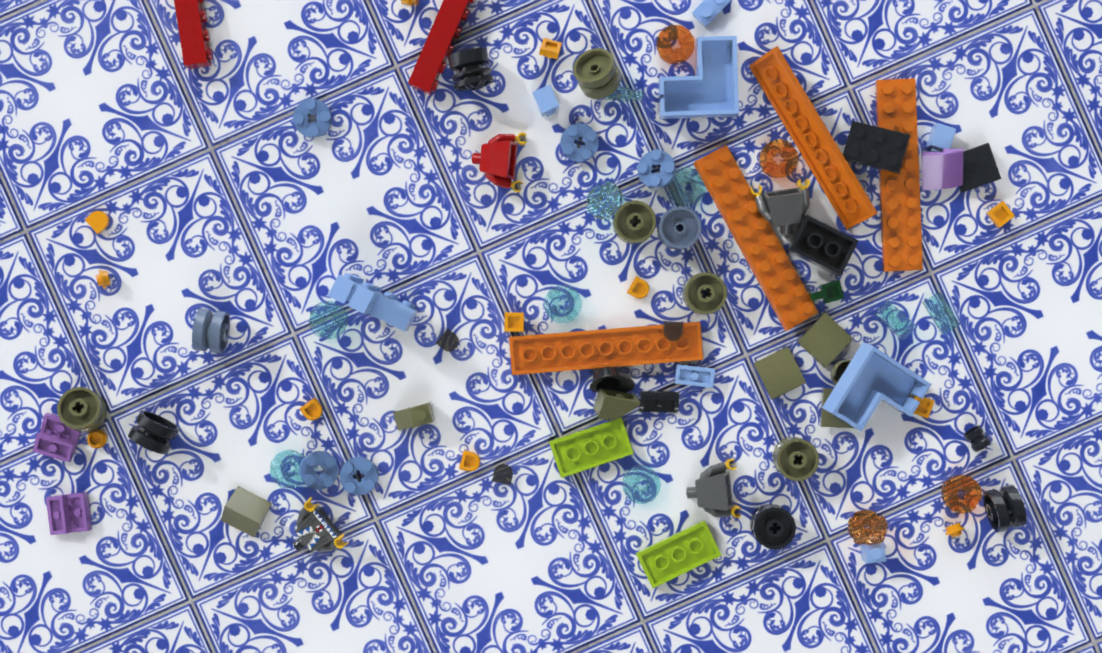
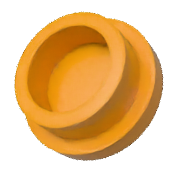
[96,270,111,289]
[87,429,107,449]
[945,523,964,538]

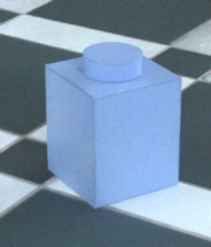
[532,85,559,117]
[926,123,956,152]
[860,539,886,564]

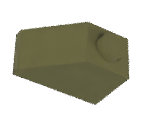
[593,388,640,420]
[393,402,435,430]

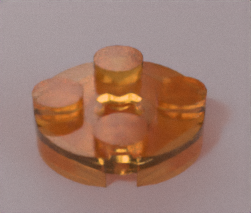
[656,25,695,64]
[759,139,798,178]
[941,474,982,514]
[848,510,888,545]

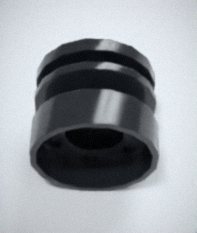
[448,48,494,91]

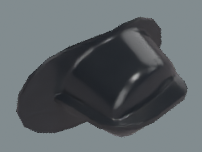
[590,367,635,393]

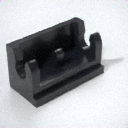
[639,390,679,413]

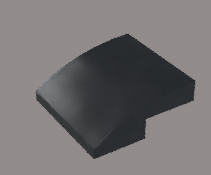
[958,143,1001,193]

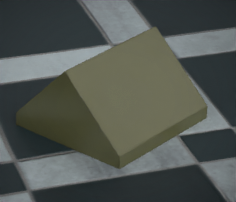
[221,486,272,538]

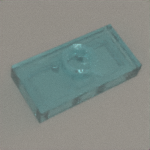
[604,87,644,101]

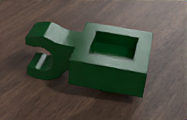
[809,280,844,304]

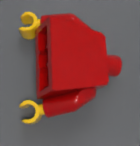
[471,132,527,192]

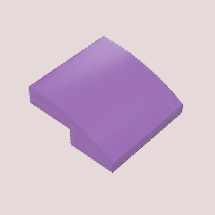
[922,149,964,190]
[32,412,81,462]
[46,492,92,535]

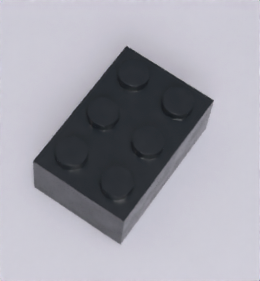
[843,121,911,175]
[785,215,859,276]

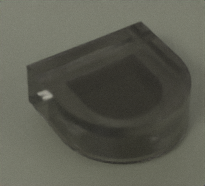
[663,321,683,341]
[436,328,459,351]
[492,464,513,485]

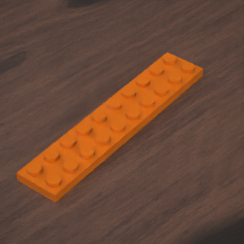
[749,46,877,229]
[875,78,923,272]
[693,145,819,331]
[509,321,703,375]

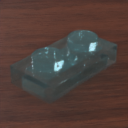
[922,292,960,335]
[874,300,917,341]

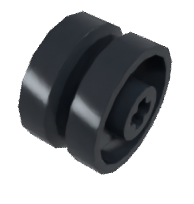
[128,410,180,454]
[983,485,1026,533]
[750,503,796,550]

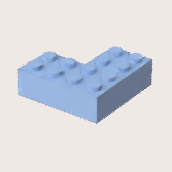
[658,36,739,119]
[328,273,418,331]
[822,342,932,432]

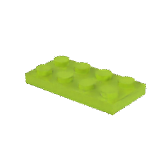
[549,417,634,478]
[636,520,721,588]

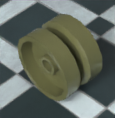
[573,48,621,99]
[612,200,656,244]
[682,272,727,315]
[57,387,107,433]
[773,437,819,481]

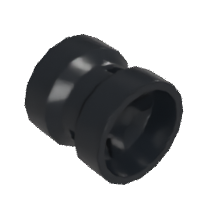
[963,425,991,452]

